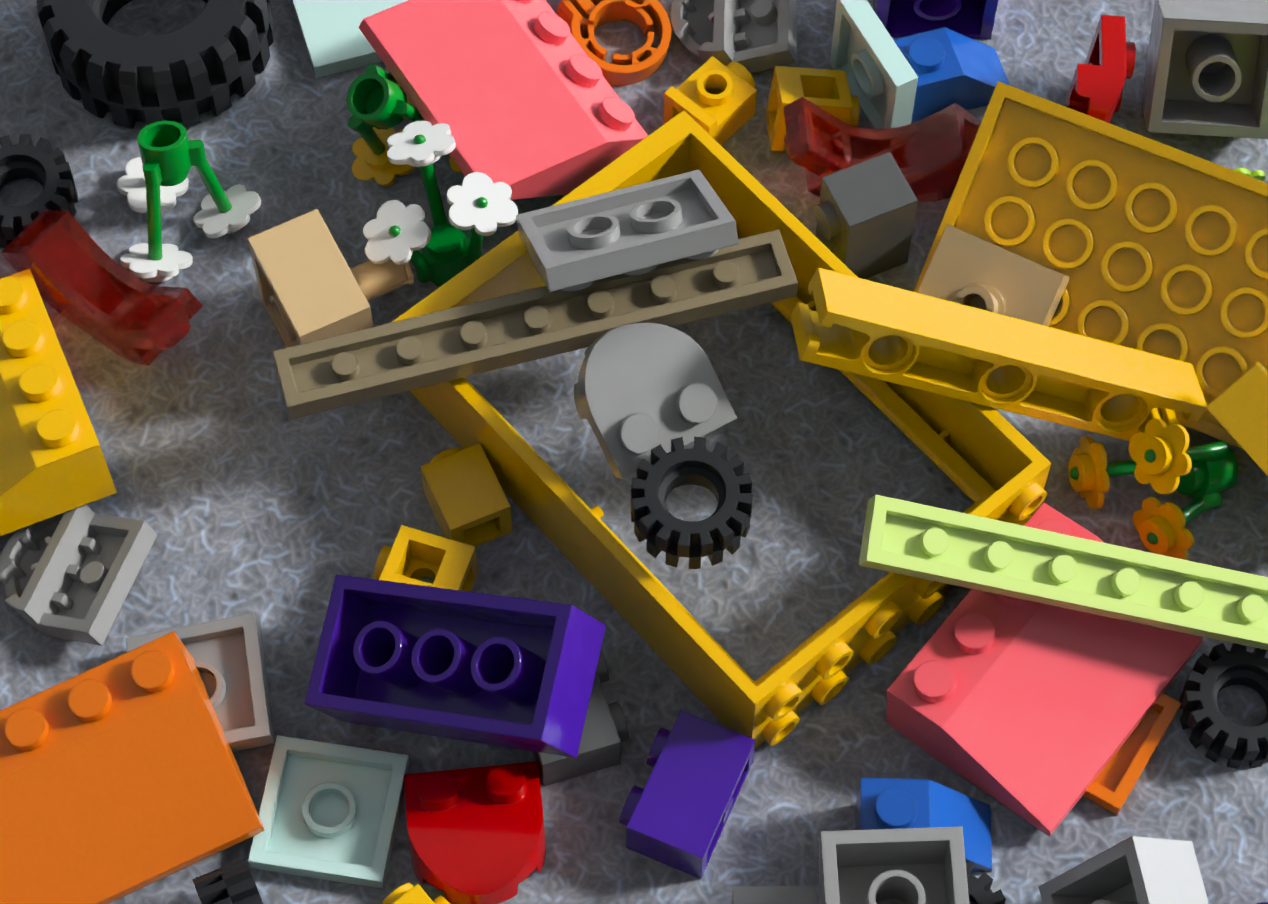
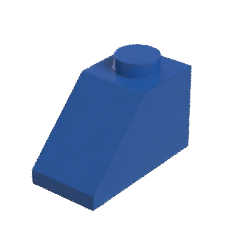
[894,27,1010,124]
[855,777,992,872]

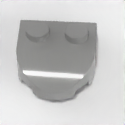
[671,0,797,73]
[574,323,737,478]
[0,505,158,646]

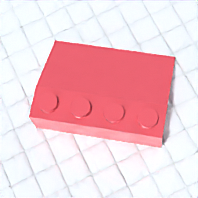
[358,0,648,200]
[886,503,1203,837]

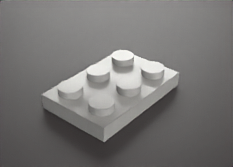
[516,170,739,292]

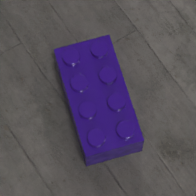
[304,575,606,758]

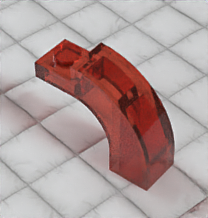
[783,97,982,202]
[1,211,203,366]

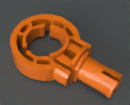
[556,0,671,86]

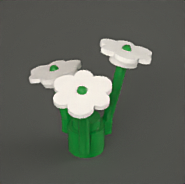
[363,120,518,287]

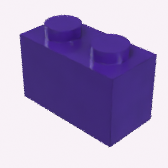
[619,710,755,879]

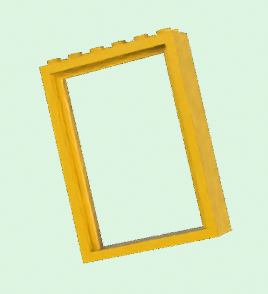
[392,110,1051,749]

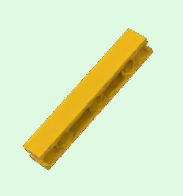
[790,267,1207,441]

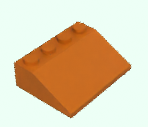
[0,631,265,904]

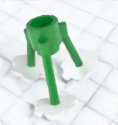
[117,120,261,282]

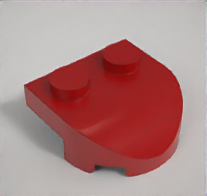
[1063,15,1136,123]
[404,761,546,904]

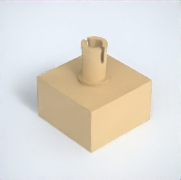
[248,209,414,348]
[917,224,1070,326]

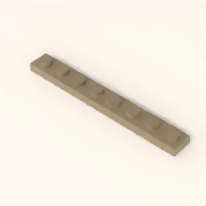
[273,229,798,420]

